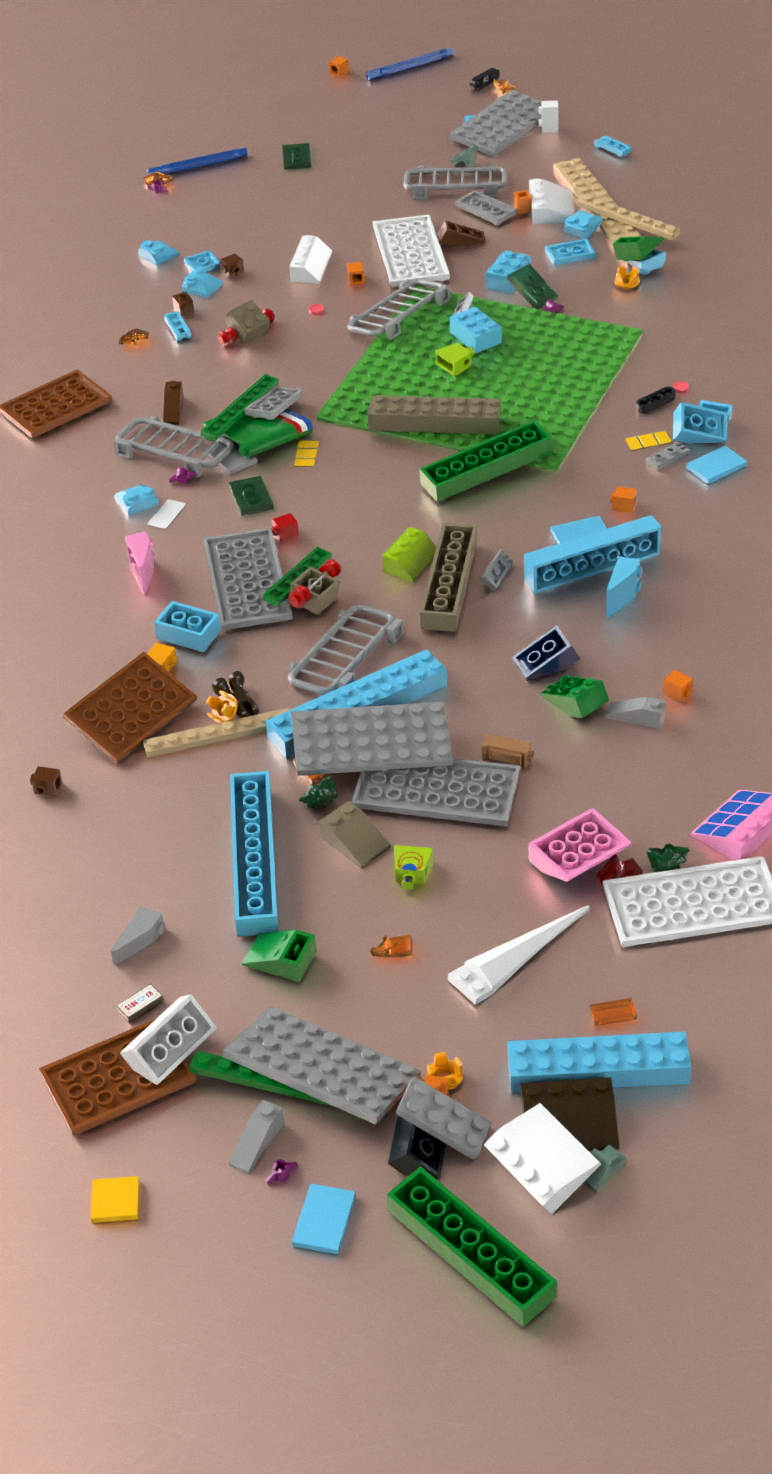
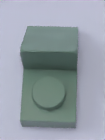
[451,144,478,167]
[584,1145,627,1192]

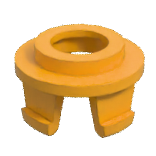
[615,265,640,289]
[206,691,238,723]
[427,1052,463,1090]

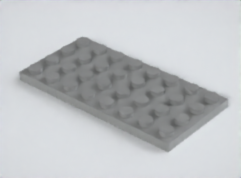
[449,90,541,157]
[203,528,293,630]
[291,702,453,776]
[351,758,521,827]
[223,1006,421,1125]

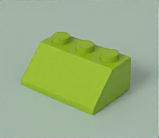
[382,527,437,582]

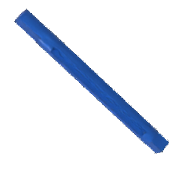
[365,48,454,81]
[147,148,248,177]

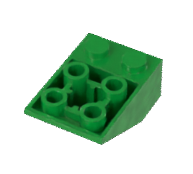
[613,236,664,262]
[540,675,609,718]
[242,930,317,982]

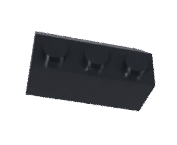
[388,1116,446,1179]

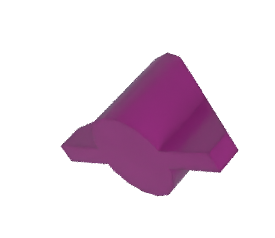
[147,180,168,193]
[543,299,564,313]
[169,467,195,483]
[265,1159,298,1185]

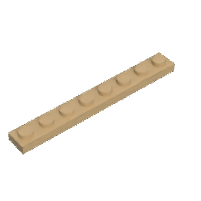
[576,195,680,240]
[143,708,291,758]

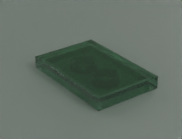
[282,143,312,170]
[507,264,559,310]
[229,476,274,516]

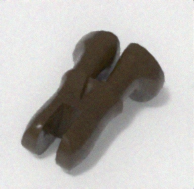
[211,671,259,718]

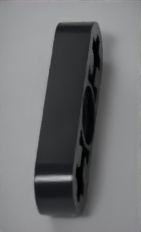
[469,68,500,91]
[636,387,676,413]

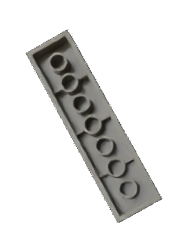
[368,395,501,434]
[420,523,477,632]

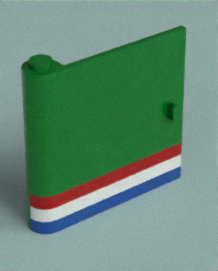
[202,409,313,459]

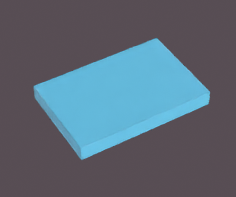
[545,239,596,266]
[686,446,747,484]
[550,516,607,544]
[292,1183,356,1255]

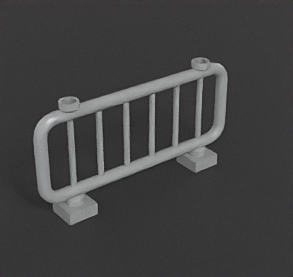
[404,163,508,200]
[347,279,451,340]
[114,415,234,478]
[288,604,404,695]

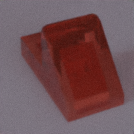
[597,854,643,885]

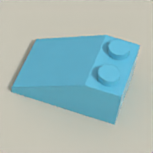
[673,402,727,444]
[606,556,642,618]

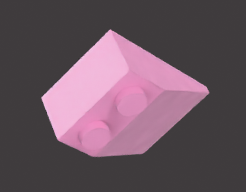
[125,531,156,594]

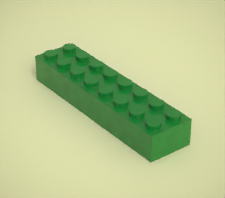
[419,420,553,502]
[386,1166,557,1327]

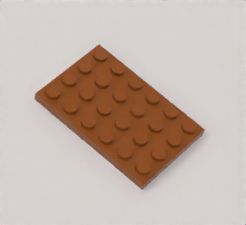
[0,369,113,438]
[63,652,197,764]
[39,1018,196,1136]

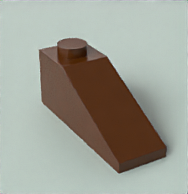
[437,220,486,247]
[163,381,184,425]

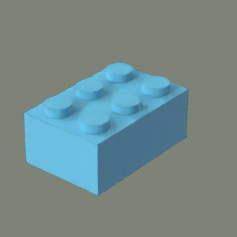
[486,251,531,294]
[449,307,502,353]
[154,601,221,652]

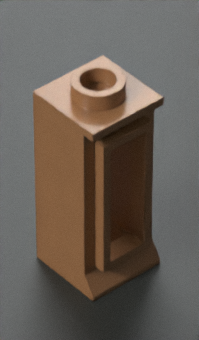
[482,733,534,769]

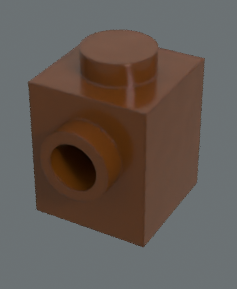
[220,253,244,278]
[172,291,194,316]
[30,766,62,796]

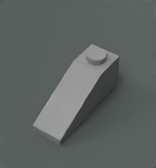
[605,697,666,730]
[110,907,165,965]
[229,1100,284,1174]

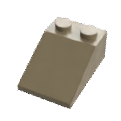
[319,801,391,868]

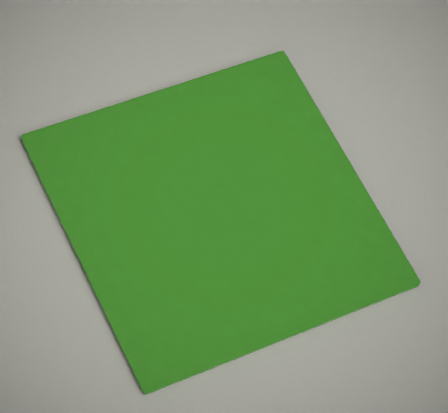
[316,286,643,471]

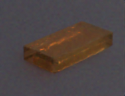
[589,998,637,1026]

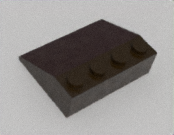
[521,1077,619,1151]

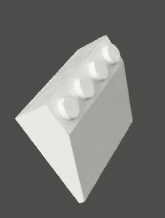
[529,178,575,224]
[484,1103,601,1214]

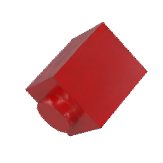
[271,513,299,542]

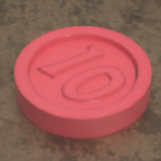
[309,304,324,315]
[673,381,689,393]

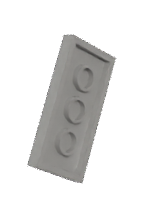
[455,190,517,225]
[244,386,304,420]
[395,1076,491,1160]

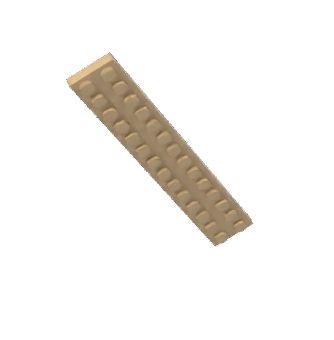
[554,158,641,264]

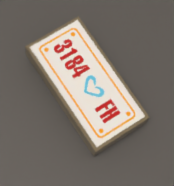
[116,984,164,1023]

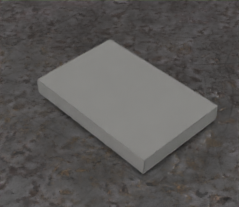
[203,439,257,475]

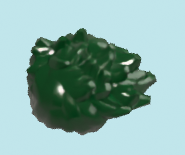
[298,775,338,809]
[646,843,690,873]

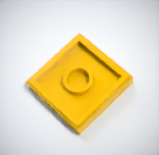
[91,1176,139,1223]

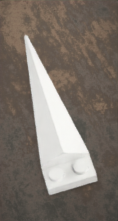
[448,905,589,1005]

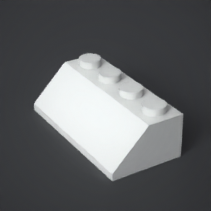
[289,235,332,284]
[120,994,217,1085]

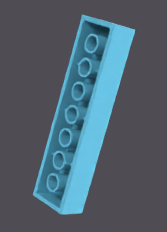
[524,515,662,594]
[507,1032,691,1093]

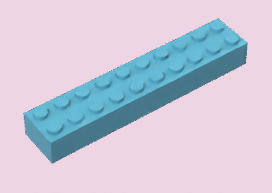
[266,649,448,759]
[230,771,279,937]

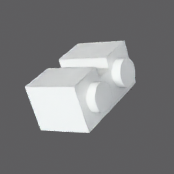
[539,101,558,133]

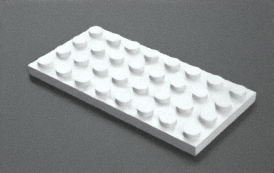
[373,215,450,287]
[603,856,772,947]

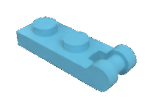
[594,135,632,157]
[164,311,192,342]

